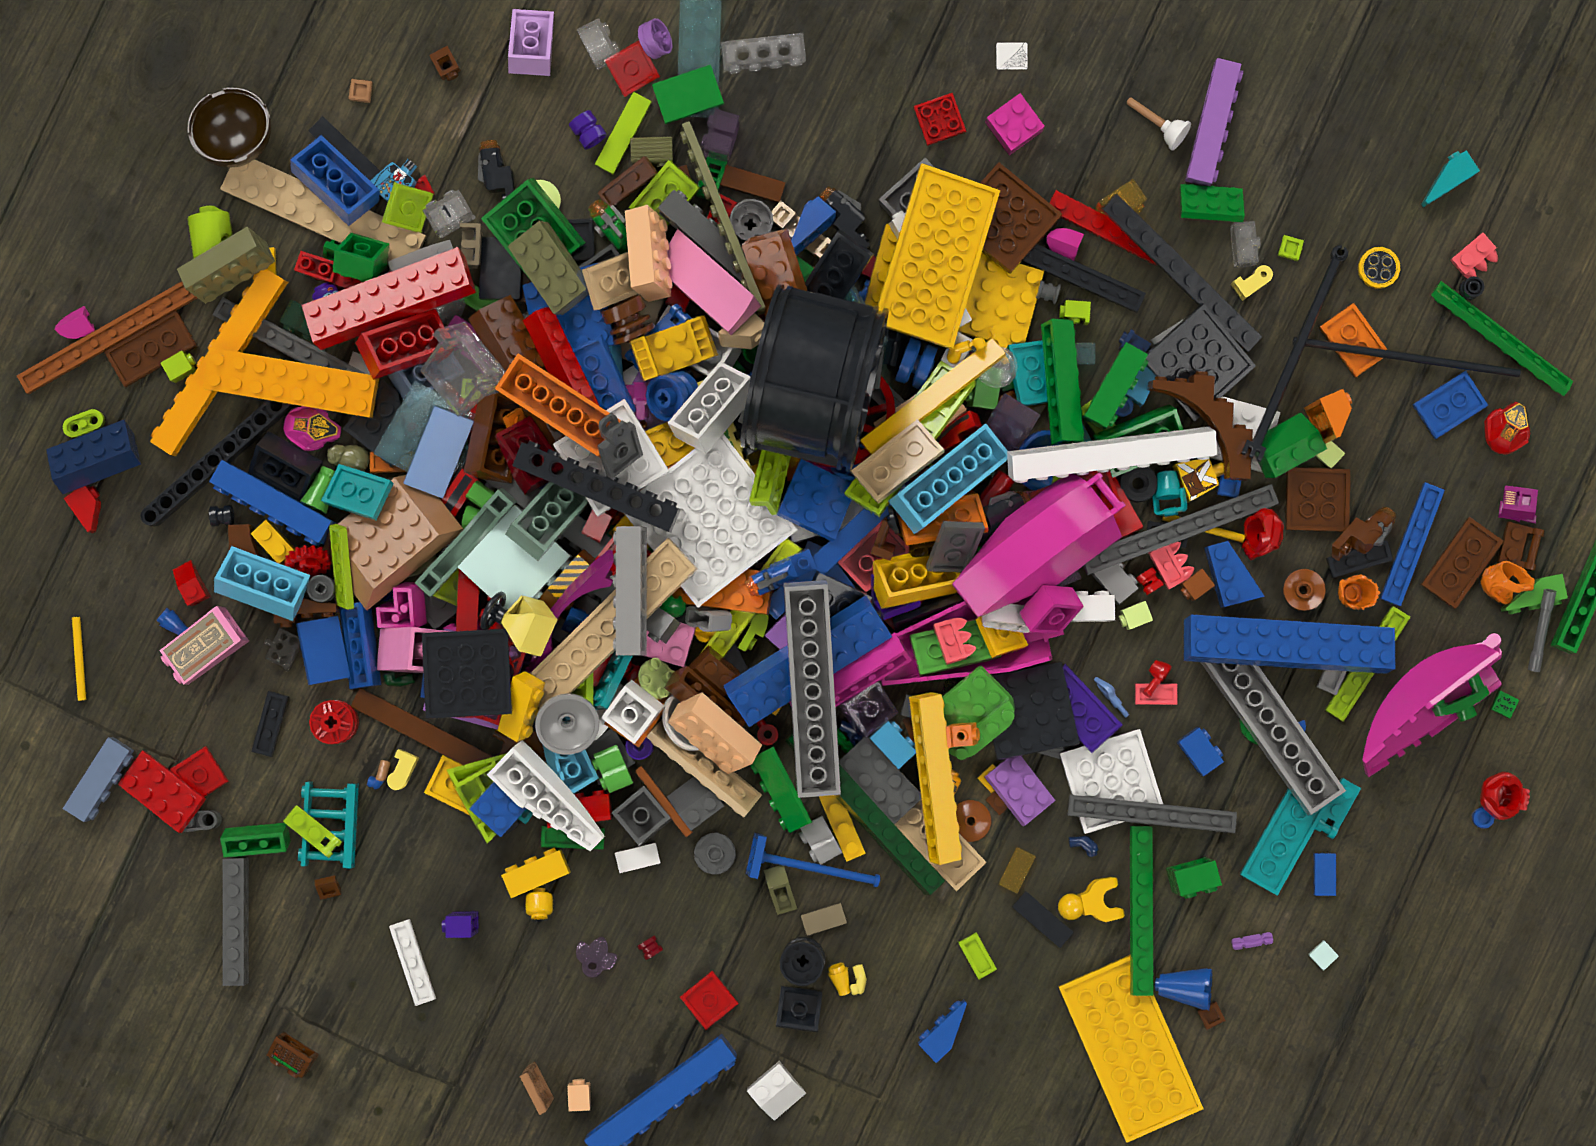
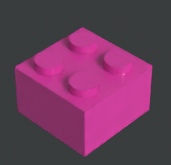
[985,93,1045,156]
[1019,585,1084,634]

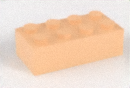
[625,205,673,302]
[668,692,762,774]

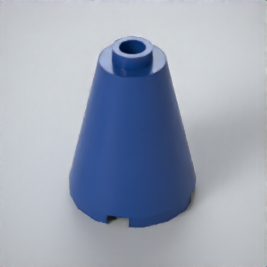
[1155,968,1212,1010]

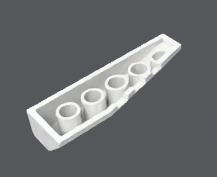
[487,740,605,851]

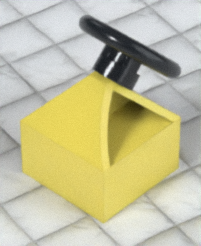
[480,591,558,657]

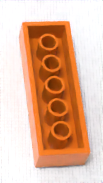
[495,353,621,458]

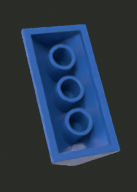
[339,602,382,689]

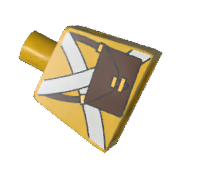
[1172,459,1224,503]

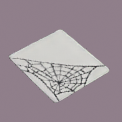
[996,43,1027,69]

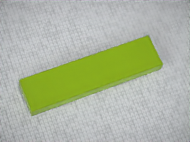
[595,92,652,175]
[329,524,354,610]

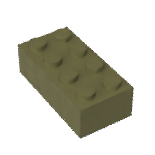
[508,221,589,315]
[177,226,275,304]

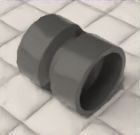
[307,575,336,603]

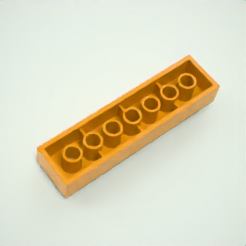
[202,347,379,418]

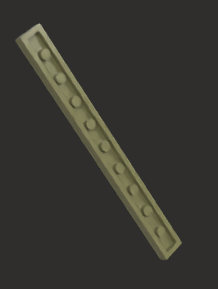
[680,121,765,316]

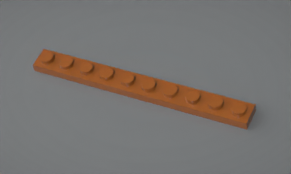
[17,281,197,394]

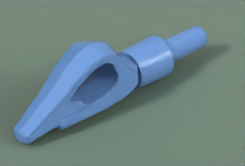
[1094,677,1129,718]

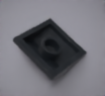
[776,986,822,1033]

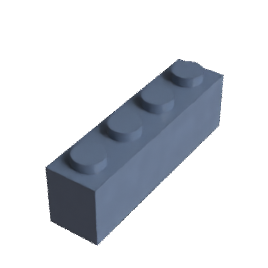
[63,737,134,822]

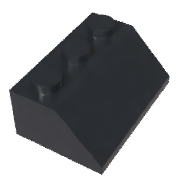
[248,431,323,503]

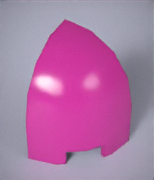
[1047,228,1084,261]
[55,306,95,339]

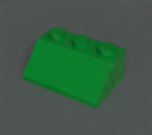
[1252,413,1327,478]

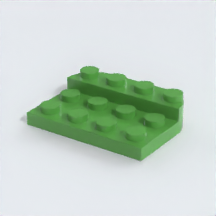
[942,665,1015,760]

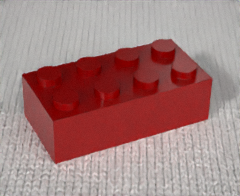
[355,308,453,380]

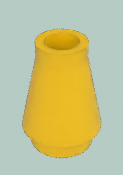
[828,963,851,996]

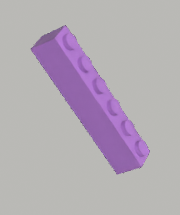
[1185,58,1243,186]

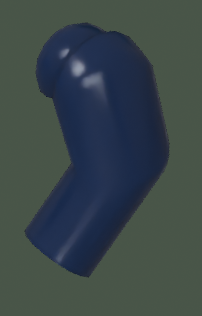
[837,720,862,746]

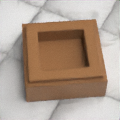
[349,79,373,103]

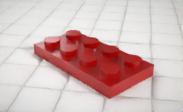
[118,750,206,833]

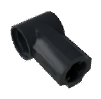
[883,328,912,367]

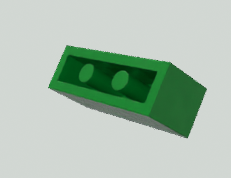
[220,823,291,857]

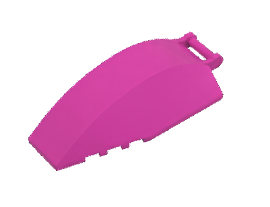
[952,472,1126,618]
[1362,633,1502,777]

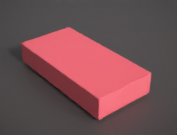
[1135,684,1177,705]

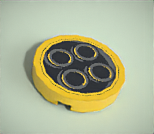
[1358,247,1400,289]

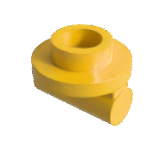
[694,627,716,642]

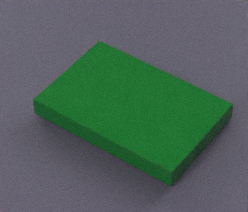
[652,64,724,125]

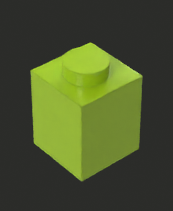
[161,351,196,383]

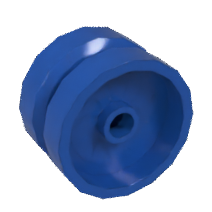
[895,338,938,390]
[646,371,698,421]

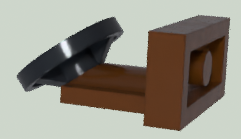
[871,505,901,561]

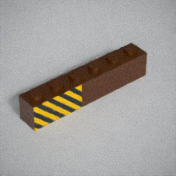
[508,549,595,655]

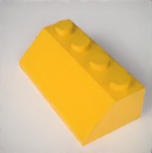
[873,553,960,609]

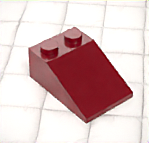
[495,416,564,495]

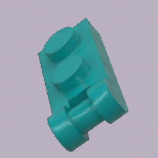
[1315,778,1361,839]

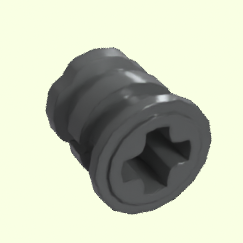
[1036,280,1061,304]

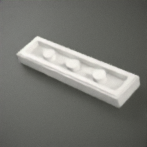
[389,919,436,1006]

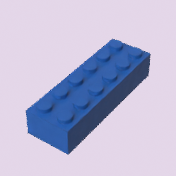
[209,460,338,547]

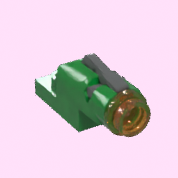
[588,199,628,254]

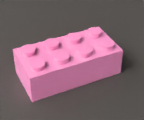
[647,623,696,667]

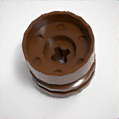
[600,294,655,345]

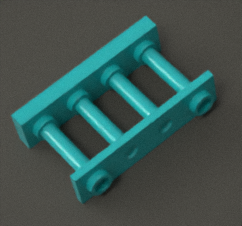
[298,781,359,868]

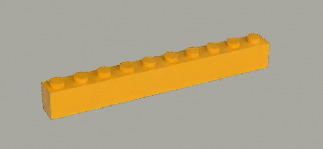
[150,269,289,456]

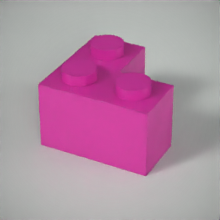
[376,582,427,628]

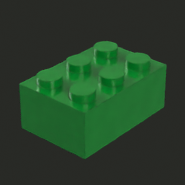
[1166,857,1222,899]

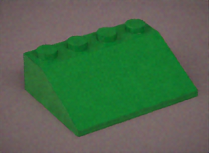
[481,177,585,282]

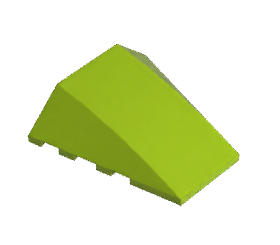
[447,747,532,843]

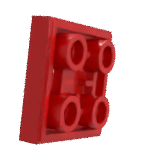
[913,93,966,146]

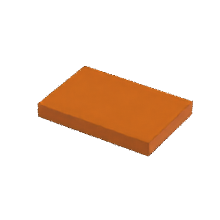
[1319,303,1387,378]

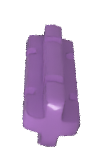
[1231,932,1273,950]

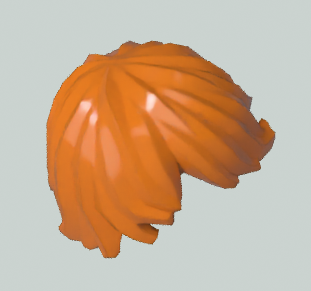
[1338,574,1380,610]

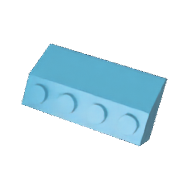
[214,546,310,621]

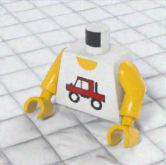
[941,332,987,368]

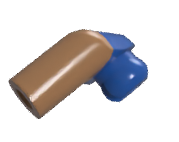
[367,760,391,789]

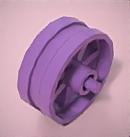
[638,18,672,59]

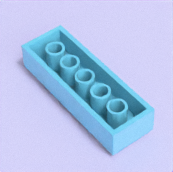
[888,424,1007,534]

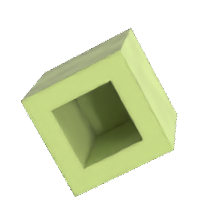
[1119,601,1153,630]

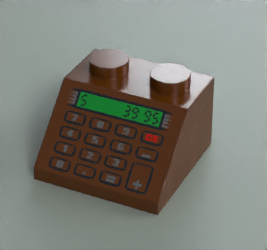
[266,1032,319,1078]

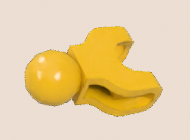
[1058,877,1125,922]

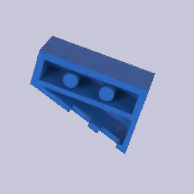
[1204,541,1264,608]

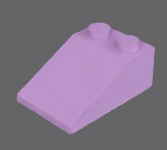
[508,9,554,76]

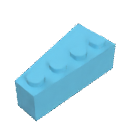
[543,716,599,793]

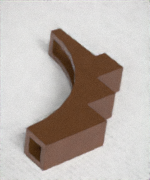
[1147,371,1253,481]
[228,524,340,628]

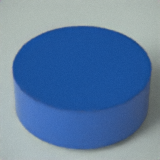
[1115,396,1133,417]
[1472,807,1495,828]

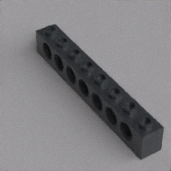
[512,441,681,533]

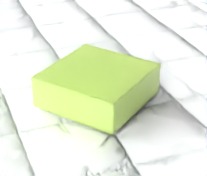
[1316,441,1345,469]

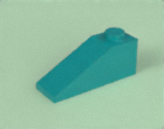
[1421,150,1480,207]

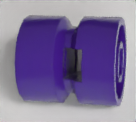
[569,110,607,150]
[625,737,654,760]

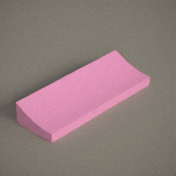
[667,229,761,335]

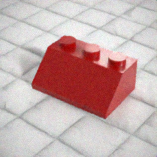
[547,790,613,828]

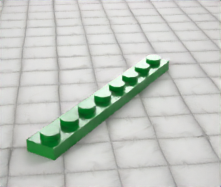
[1431,281,1573,396]
[1130,826,1153,996]

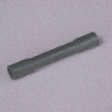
[1528,589,1557,672]

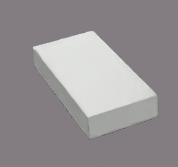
[615,843,661,873]

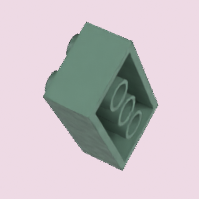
[505,469,589,561]

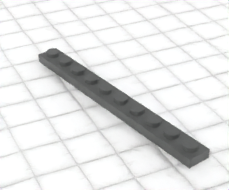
[1084,484,1279,575]

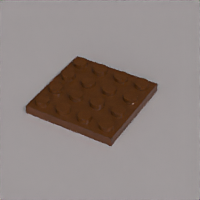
[980,163,1062,274]

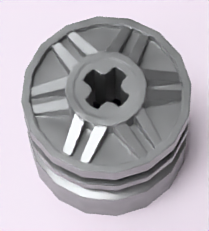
[730,199,773,246]

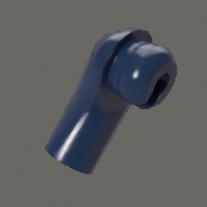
[1069,836,1098,857]

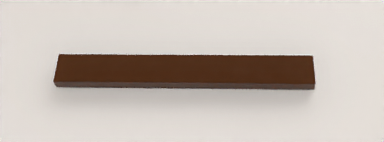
[351,688,494,765]

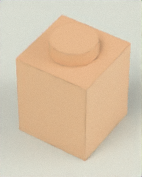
[568,1079,591,1111]

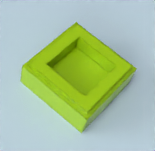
[1278,235,1304,261]

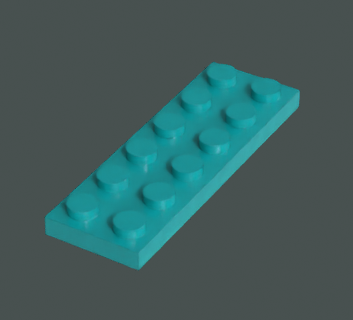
[1240,788,1330,896]

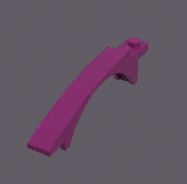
[522,550,614,673]

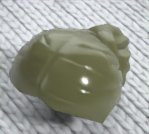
[327,445,370,472]

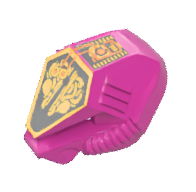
[283,406,342,451]

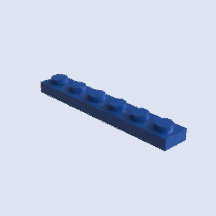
[1380,482,1445,606]

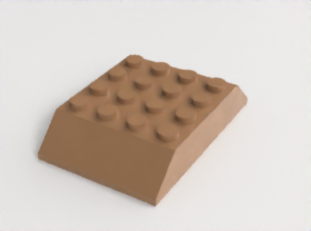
[323,475,464,610]

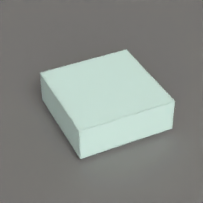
[1308,940,1339,971]

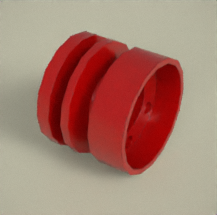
[309,700,359,744]

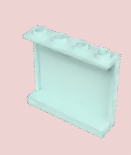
[458,505,573,609]

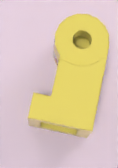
[1230,265,1273,301]
[387,749,419,790]

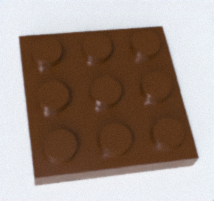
[1285,467,1350,532]

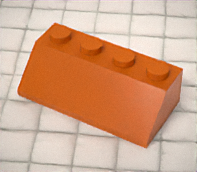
[1304,389,1352,444]

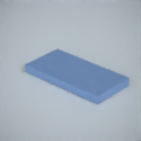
[403,405,474,499]

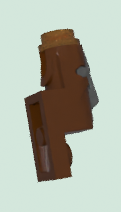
[1332,507,1396,561]

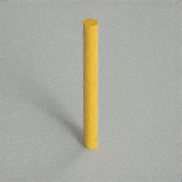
[1162,515,1245,543]
[72,617,86,701]

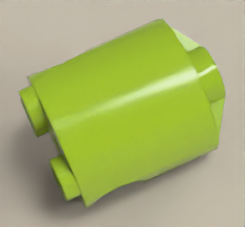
[187,206,233,259]

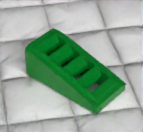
[695,157,727,201]

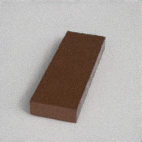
[598,156,658,207]
[720,165,786,203]

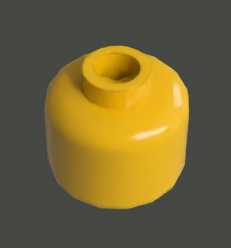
[525,888,553,920]

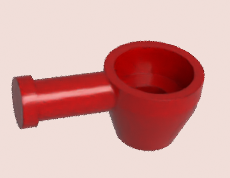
[1142,660,1172,698]
[757,719,778,745]

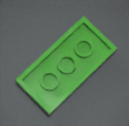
[909,620,1001,676]

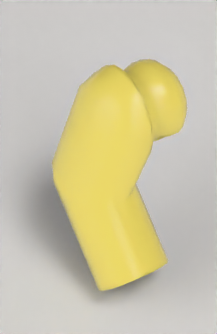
[850,964,867,995]

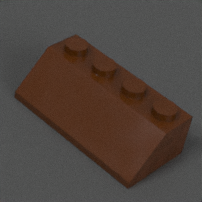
[464,390,520,483]

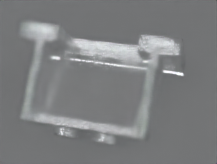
[420,322,506,417]

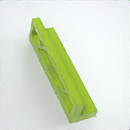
[749,450,791,515]

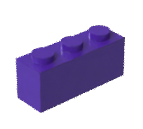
[442,911,479,938]

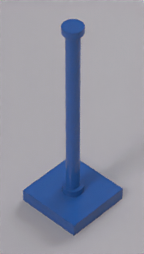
[745,833,880,887]

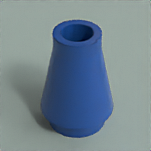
[156,608,188,636]

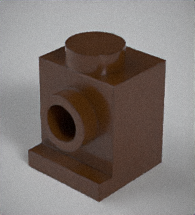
[429,46,461,81]

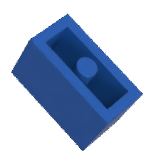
[1177,727,1224,776]

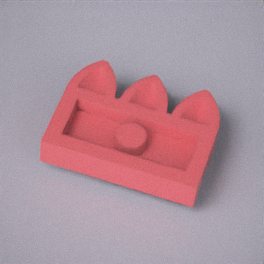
[1450,233,1498,279]
[1148,542,1194,589]
[933,618,976,665]

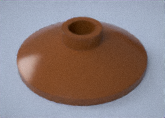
[1283,569,1325,611]
[956,800,991,842]

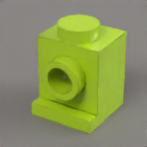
[1059,300,1091,325]

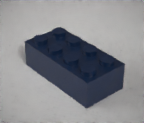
[46,420,141,494]

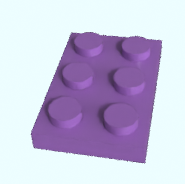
[984,756,1055,826]

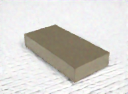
[801,903,847,936]

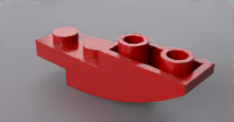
[294,251,362,289]

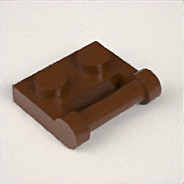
[1497,522,1545,571]

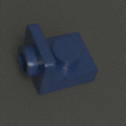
[1118,329,1151,353]

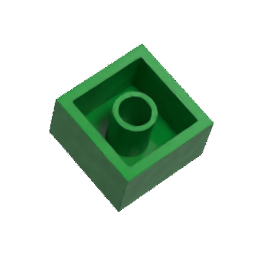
[333,232,389,282]

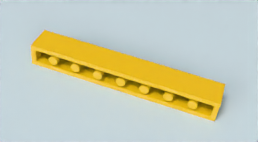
[909,692,962,865]

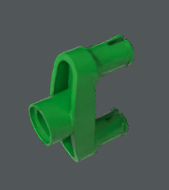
[1432,673,1490,722]

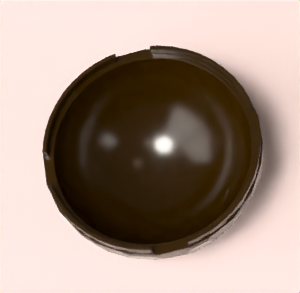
[187,88,271,168]

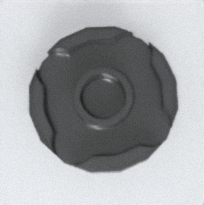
[694,833,736,874]

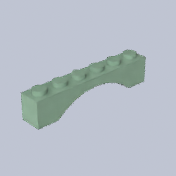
[415,488,518,597]

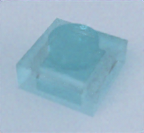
[1075,343,1095,365]

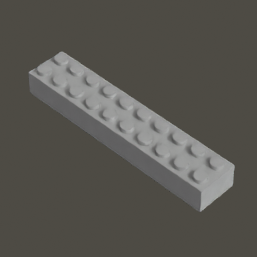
[783,580,841,798]
[1201,662,1346,815]

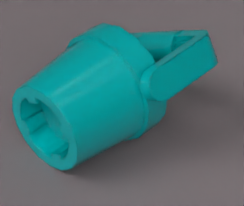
[1152,471,1187,517]

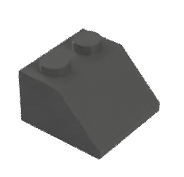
[667,777,725,831]

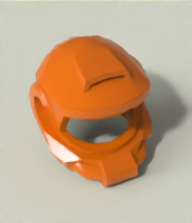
[1480,561,1535,605]

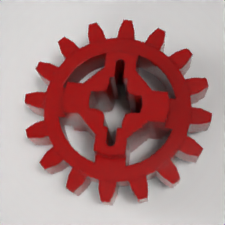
[285,545,331,579]

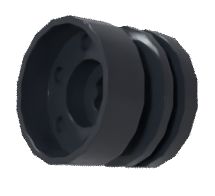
[780,937,825,986]

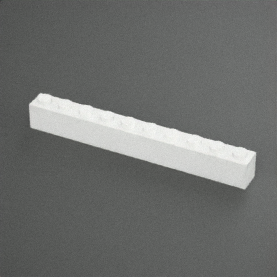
[1007,427,1217,483]

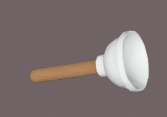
[1127,98,1191,151]

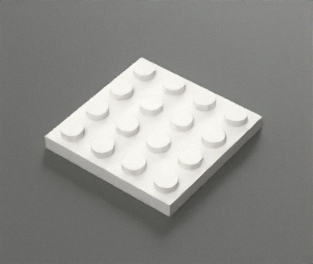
[553,399,670,516]
[1060,729,1163,834]

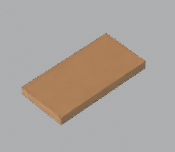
[520,1062,554,1115]

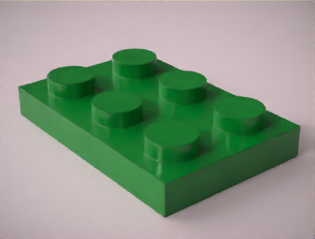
[1180,184,1245,222]

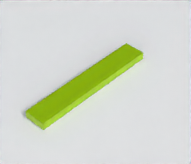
[1325,606,1410,722]

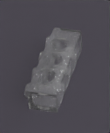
[721,33,806,73]

